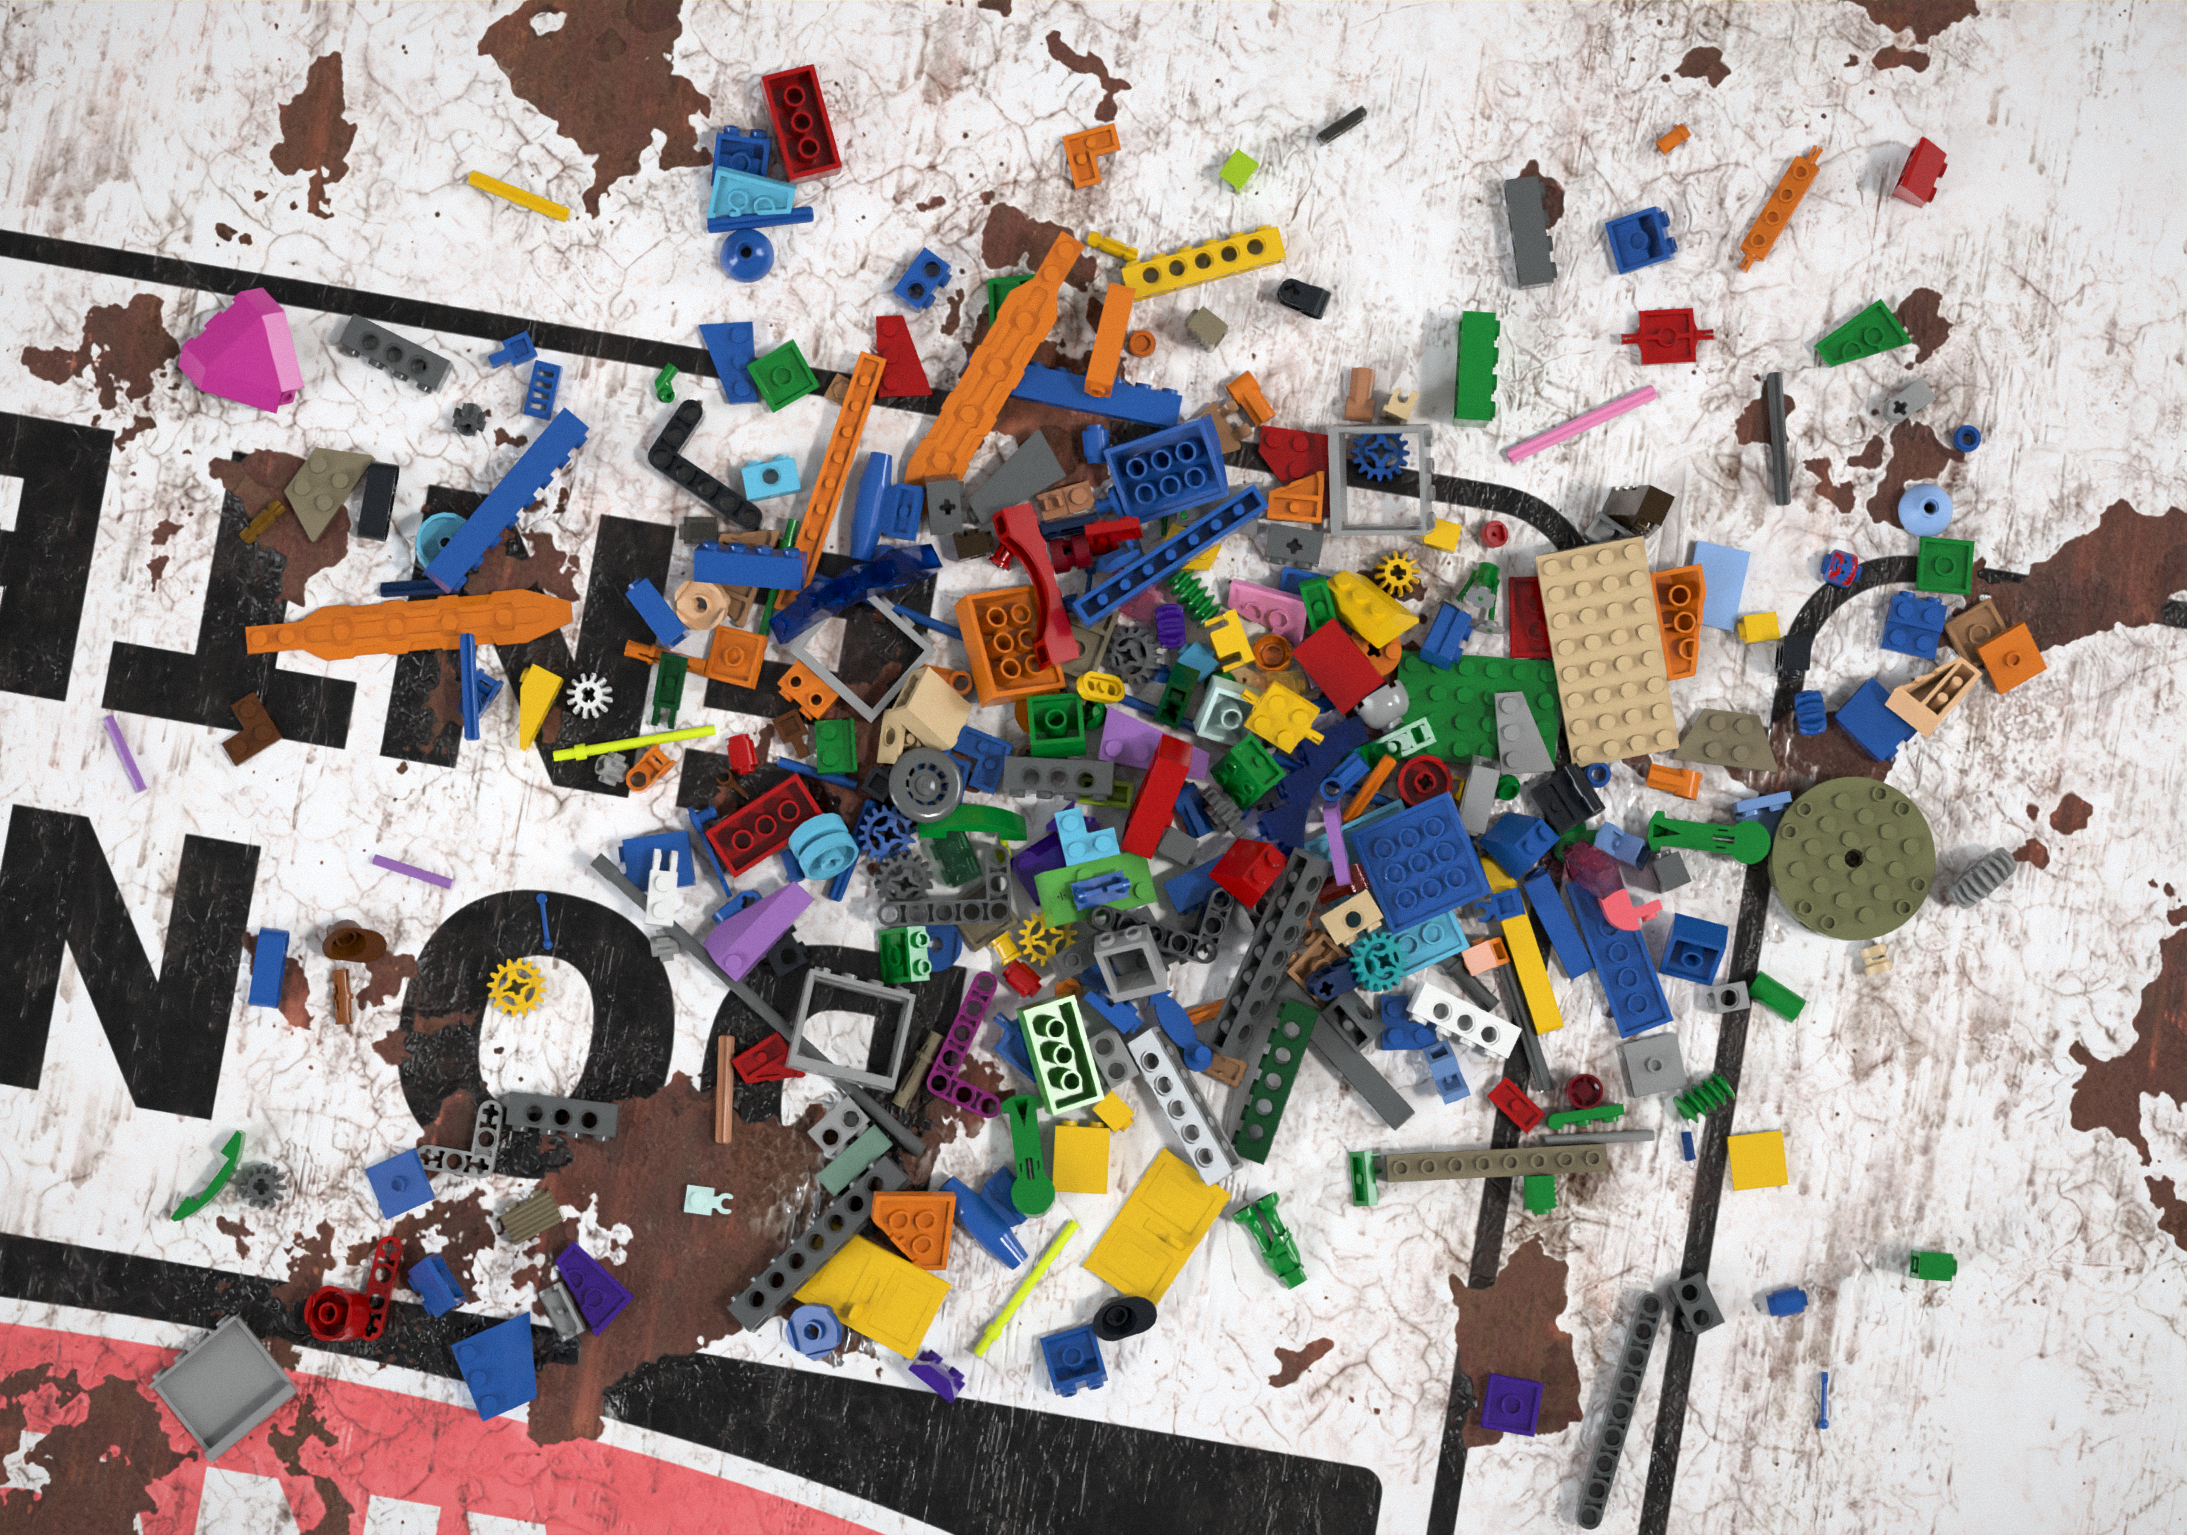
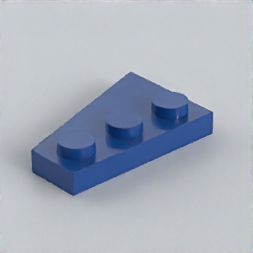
[699,321,758,405]

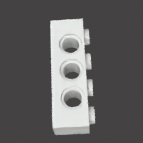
[1406,981,1522,1060]

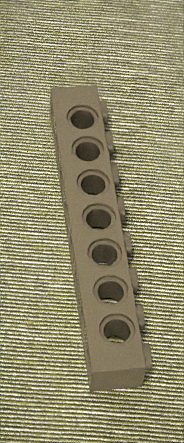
[1385,1143,1608,1183]

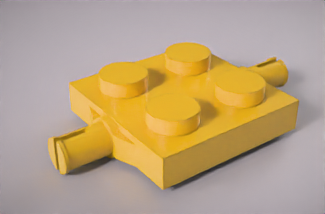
[1240,680,1324,754]

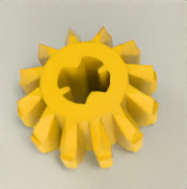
[1374,551,1421,597]

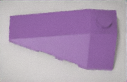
[702,881,815,982]

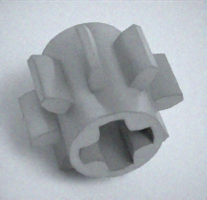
[595,751,629,786]
[650,929,680,962]

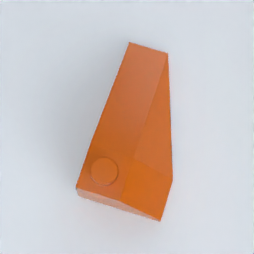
[1650,564,1707,681]

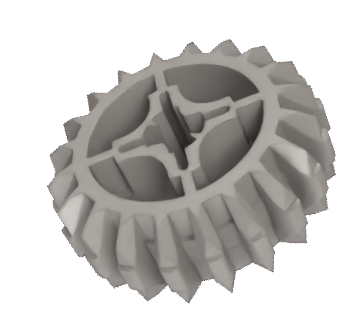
[1948,847,2018,909]

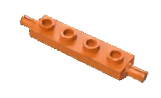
[1737,145,1823,273]

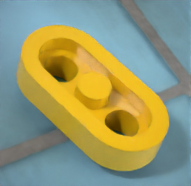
[1076,671,1125,704]

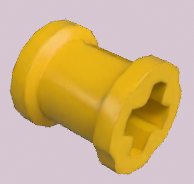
[988,931,1023,966]

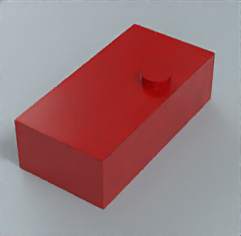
[759,64,842,185]
[1120,733,1193,859]
[705,772,823,879]

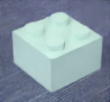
[1193,675,1263,746]

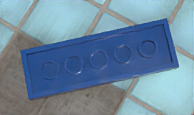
[1565,867,1674,1039]

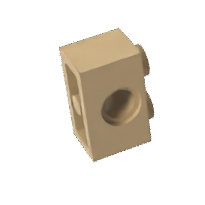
[877,709,921,765]
[1320,889,1385,947]

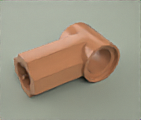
[1344,367,1375,423]

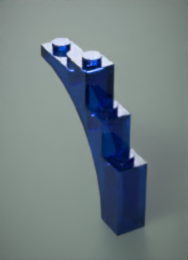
[768,544,943,645]
[1256,714,1370,858]

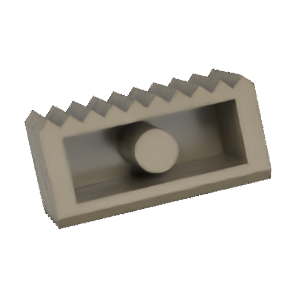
[1185,306,1228,353]
[500,1188,566,1246]

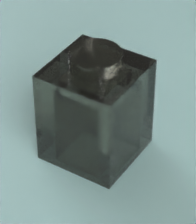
[679,517,719,547]

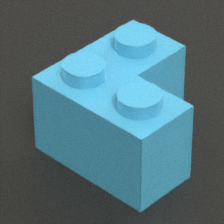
[1054,807,1120,867]

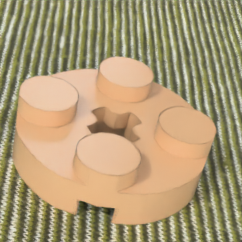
[675,578,731,631]

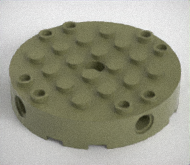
[1767,777,1936,941]

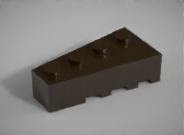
[1601,485,1675,539]

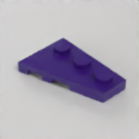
[555,1241,635,1337]

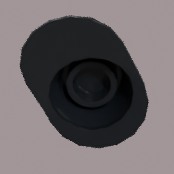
[1092,1296,1157,1342]

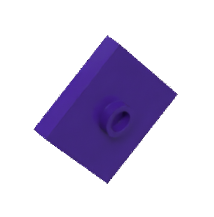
[1479,1372,1544,1437]

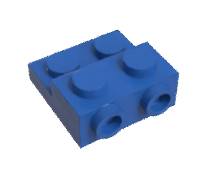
[711,125,772,186]
[1605,206,1678,275]
[1880,591,1948,661]
[1083,990,1143,1035]
[1040,1324,1109,1398]

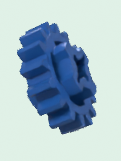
[1351,423,1410,483]
[857,804,917,862]

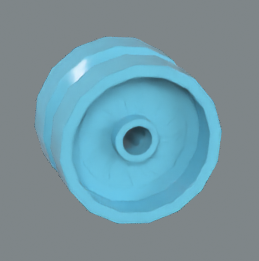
[415,512,466,569]
[788,813,859,881]

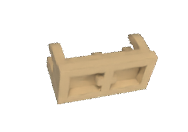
[1379,387,1420,424]

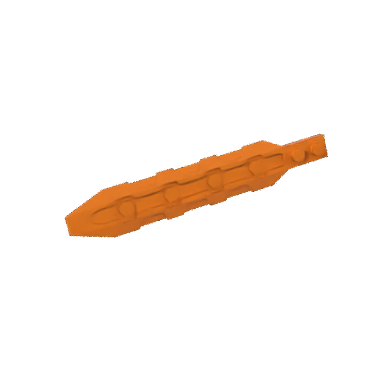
[904,231,1085,519]
[245,589,573,661]

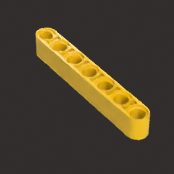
[1479,854,1564,1036]

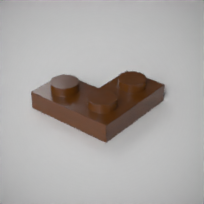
[221,692,283,767]

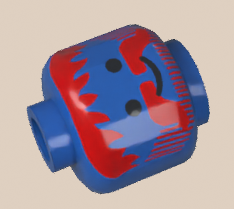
[1820,549,1862,588]

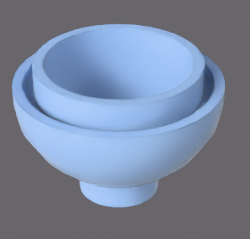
[1898,483,1953,537]

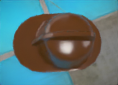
[322,919,387,963]

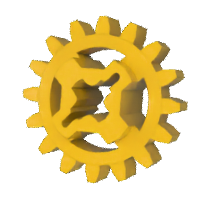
[1019,909,1077,967]
[487,958,548,1017]

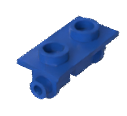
[1070,870,1131,911]

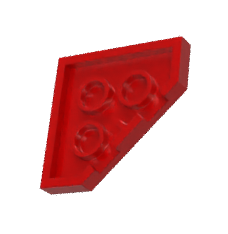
[1258,425,1330,518]

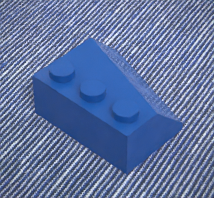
[451,1311,537,1422]

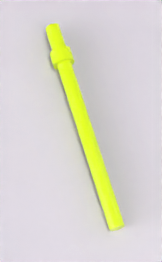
[553,724,716,762]
[973,1219,1080,1357]

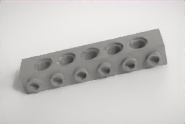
[1126,1025,1244,1187]

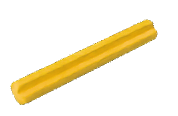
[468,170,570,222]

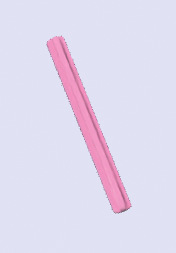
[1507,385,1657,463]

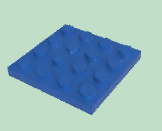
[1349,791,1493,935]

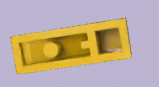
[520,664,565,753]

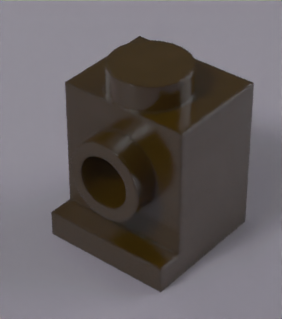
[952,528,995,563]

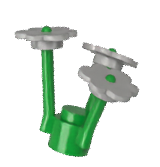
[1439,562,1505,634]

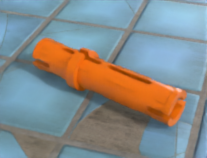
[624,639,707,676]

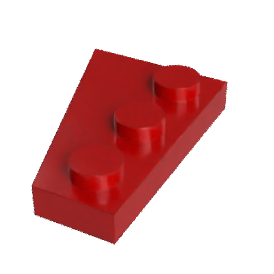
[876,315,933,398]

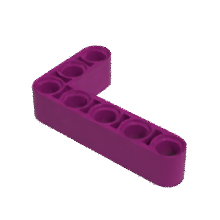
[927,971,1001,1119]

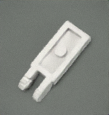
[645,849,678,928]

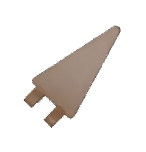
[1198,399,1253,455]

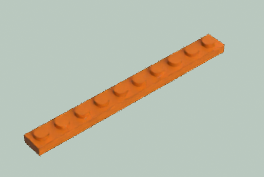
[774,351,887,617]

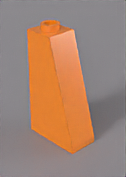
[1084,282,1136,398]

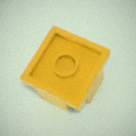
[1204,609,1255,674]

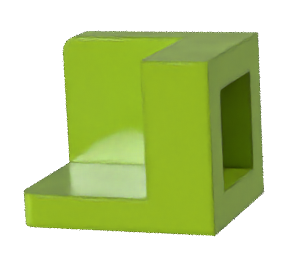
[1219,148,1259,194]

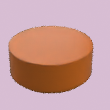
[1129,330,1156,358]

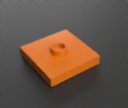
[1975,621,2047,695]
[703,625,769,690]

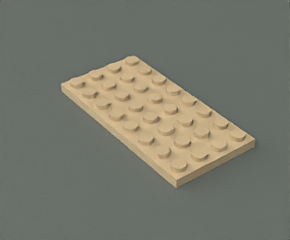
[1534,534,1679,767]

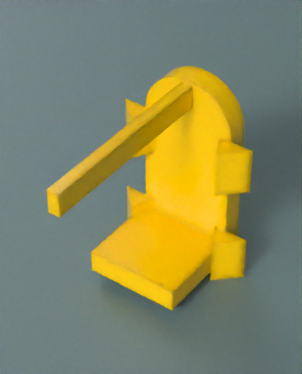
[1451,775,1466,802]

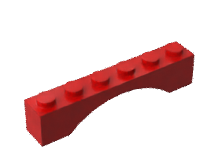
[991,502,1080,671]

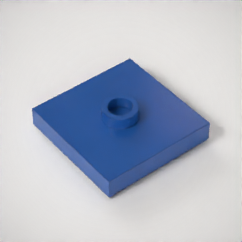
[365,1148,436,1220]

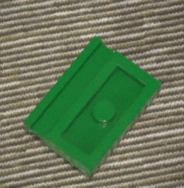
[815,718,858,776]

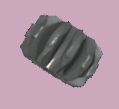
[240,1163,287,1210]

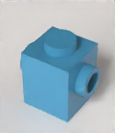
[1177,641,1219,685]

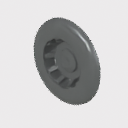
[889,747,963,823]

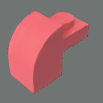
[1597,888,1663,931]

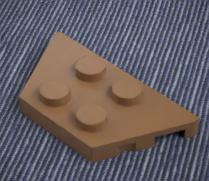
[718,529,781,628]

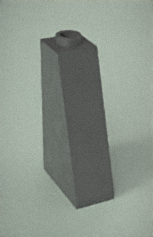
[966,429,1067,527]

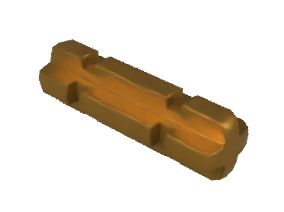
[239,499,286,545]

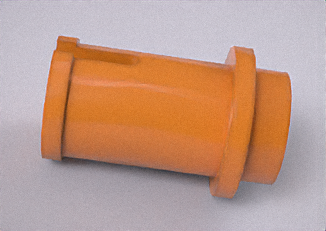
[1655,123,1691,156]

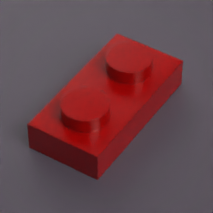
[1487,1076,1546,1134]

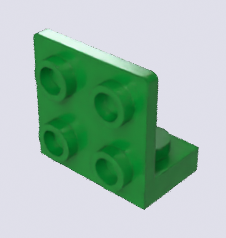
[1209,733,1287,811]

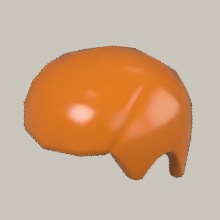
[1252,634,1293,674]

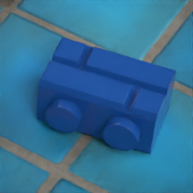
[1419,604,1474,671]

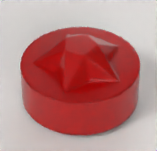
[1480,520,1508,549]

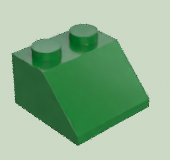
[1027,692,1086,758]

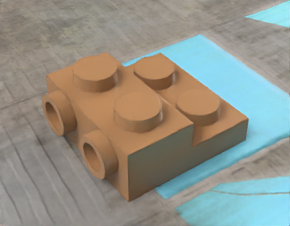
[1284,928,1348,1007]

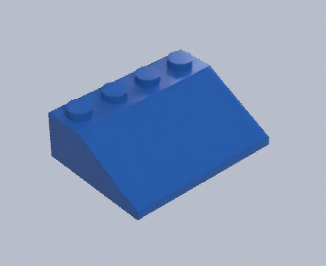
[1103,413,1230,524]

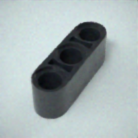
[357,460,400,542]

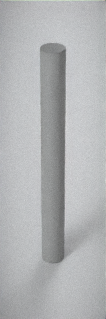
[1544,1130,1655,1146]

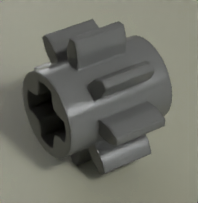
[452,403,486,436]

